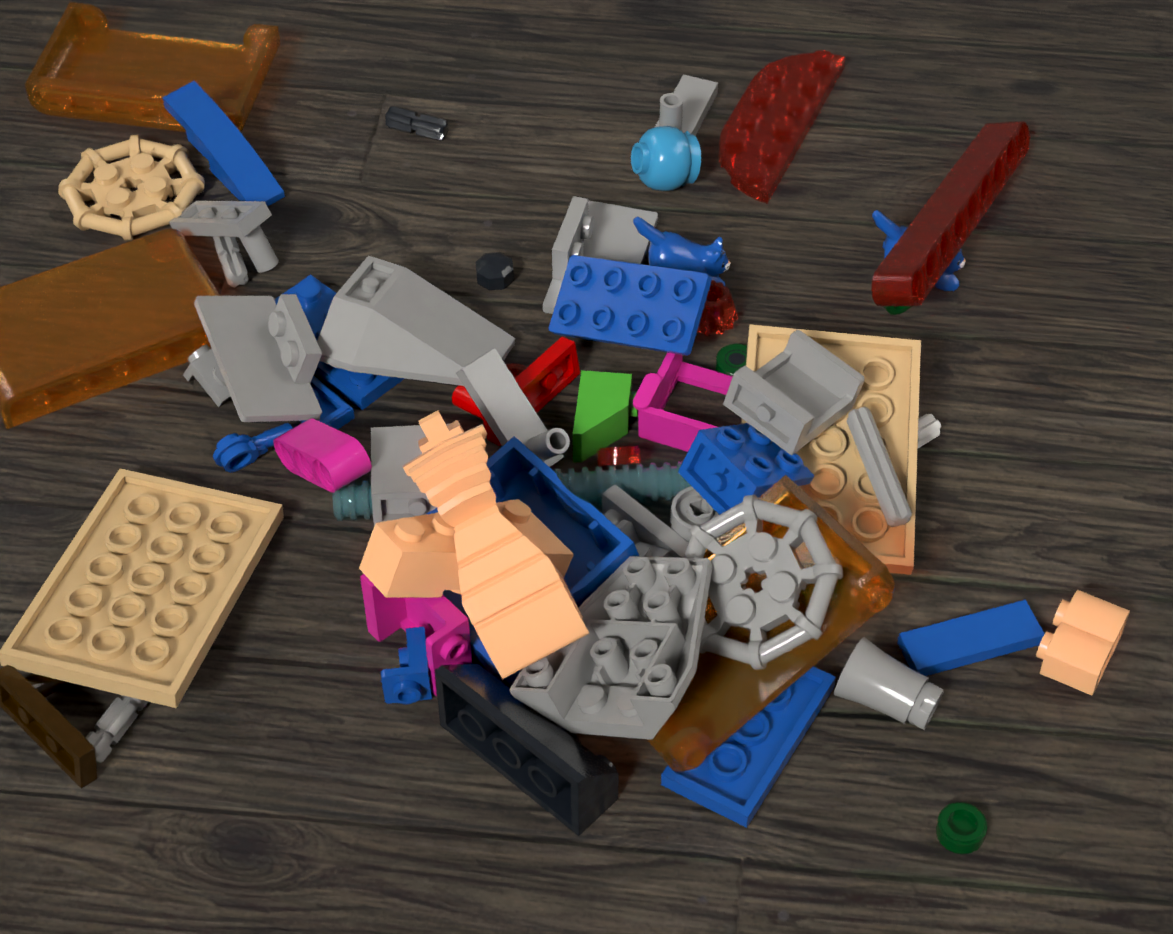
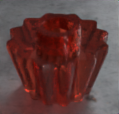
[697,280,738,336]

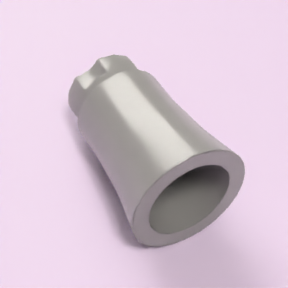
[834,637,944,730]

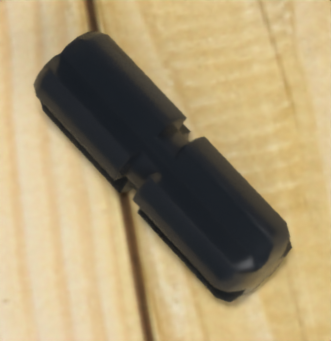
[385,106,448,141]

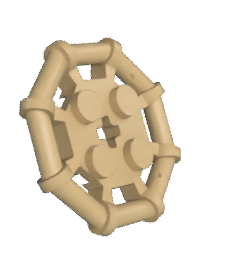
[58,135,205,241]

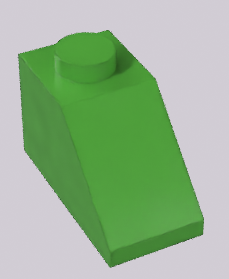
[573,370,638,463]

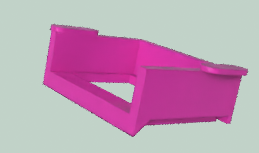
[633,353,733,452]

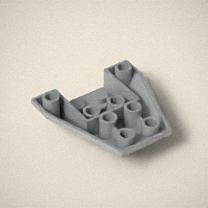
[317,256,515,386]
[509,556,713,740]

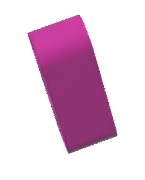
[273,418,372,493]

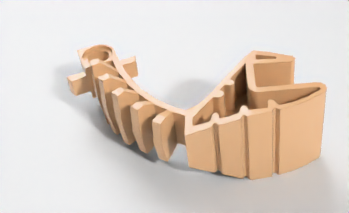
[403,410,590,679]

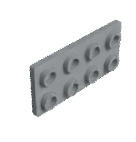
[543,196,658,314]
[194,294,322,422]

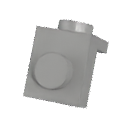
[183,344,231,407]

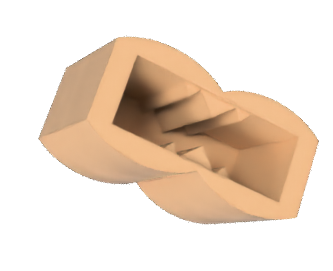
[1036,590,1130,695]

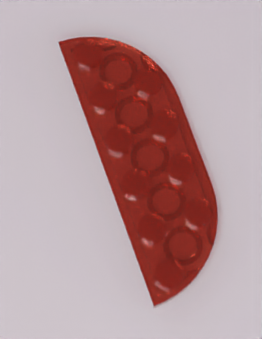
[719,50,845,204]

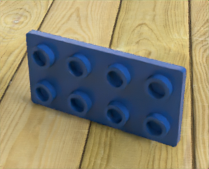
[549,255,712,356]

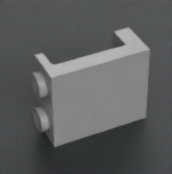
[723,330,865,456]
[371,424,449,526]

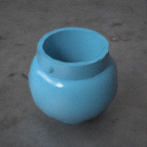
[631,126,701,191]

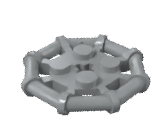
[683,495,843,670]

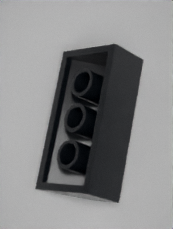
[435,664,619,836]

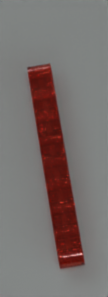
[871,121,1030,306]

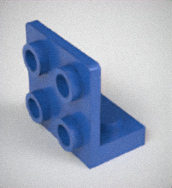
[678,423,814,529]

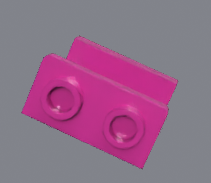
[360,574,472,697]

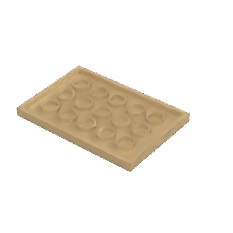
[731,324,921,575]
[0,469,284,708]

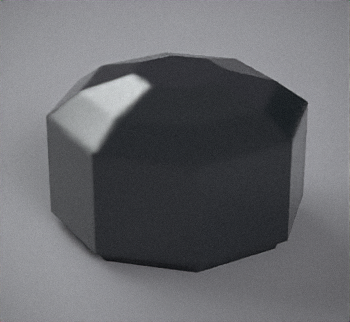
[475,252,514,291]

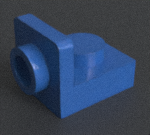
[381,627,432,704]

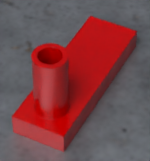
[452,336,580,446]

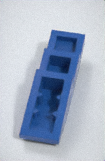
[162,81,285,207]

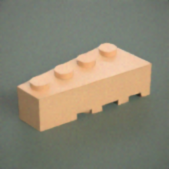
[359,499,574,598]

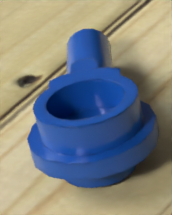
[213,423,292,472]

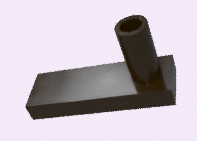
[0,665,97,789]

